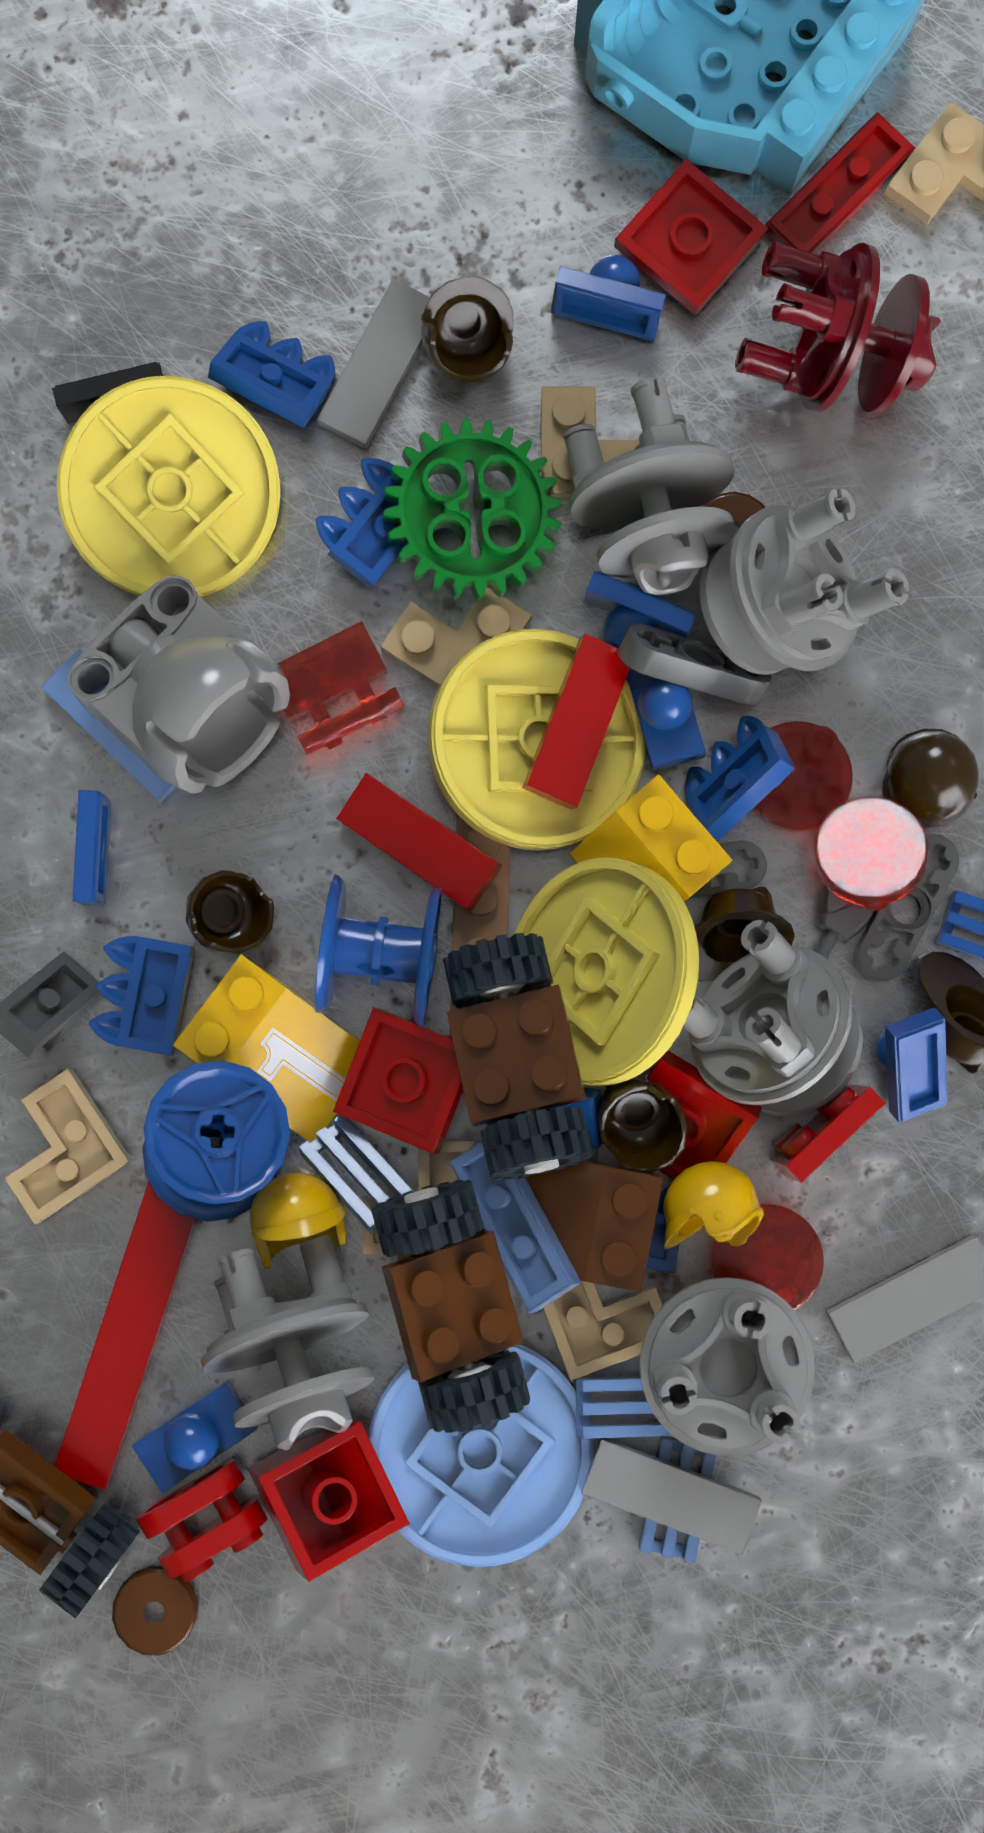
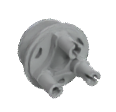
[563,378,736,595]
[700,488,909,675]
[683,920,863,1116]
[200,1235,375,1450]
[639,1278,815,1456]

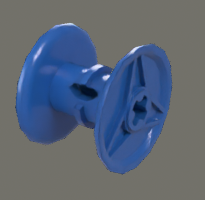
[315,874,442,1027]
[142,1060,290,1222]

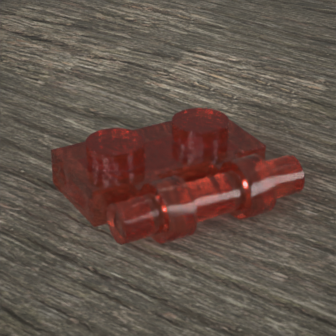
[277,621,405,755]

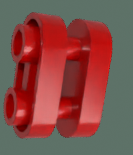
[135,1458,268,1582]

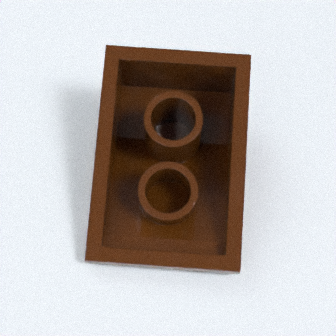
[476,1160,663,1293]

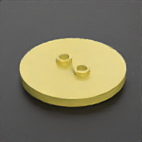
[57,376,280,597]
[427,629,645,851]
[514,857,699,1086]

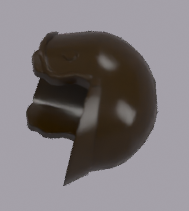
[421,276,514,382]
[882,728,979,828]

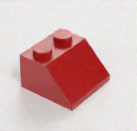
[247,1420,410,1582]

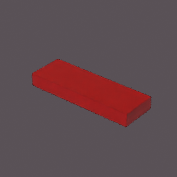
[765,112,916,254]
[522,633,630,810]
[336,773,502,911]

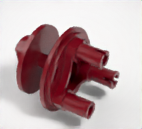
[735,240,941,415]

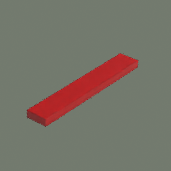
[54,1181,197,1490]

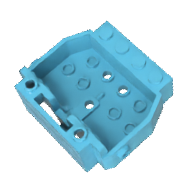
[574,0,924,195]

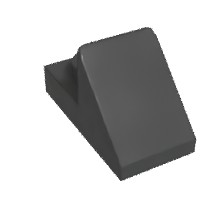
[0,951,101,1058]

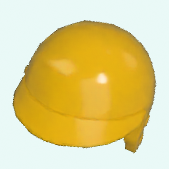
[663,1161,764,1249]
[250,1172,346,1270]

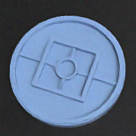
[368,1343,593,1567]

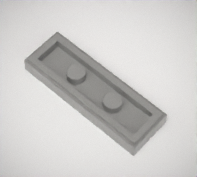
[317,278,430,450]
[825,1235,984,1364]
[581,1438,762,1555]

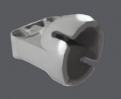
[67,575,290,794]

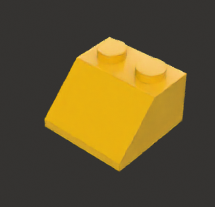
[569,774,733,902]

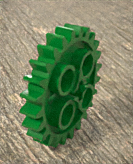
[382,418,562,602]

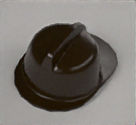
[694,887,795,982]
[917,952,984,1074]

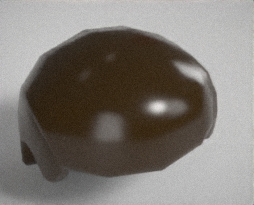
[186,870,275,955]
[598,1078,687,1173]

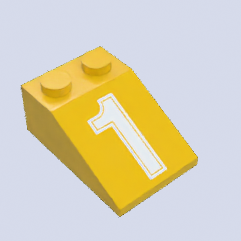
[173,954,360,1143]

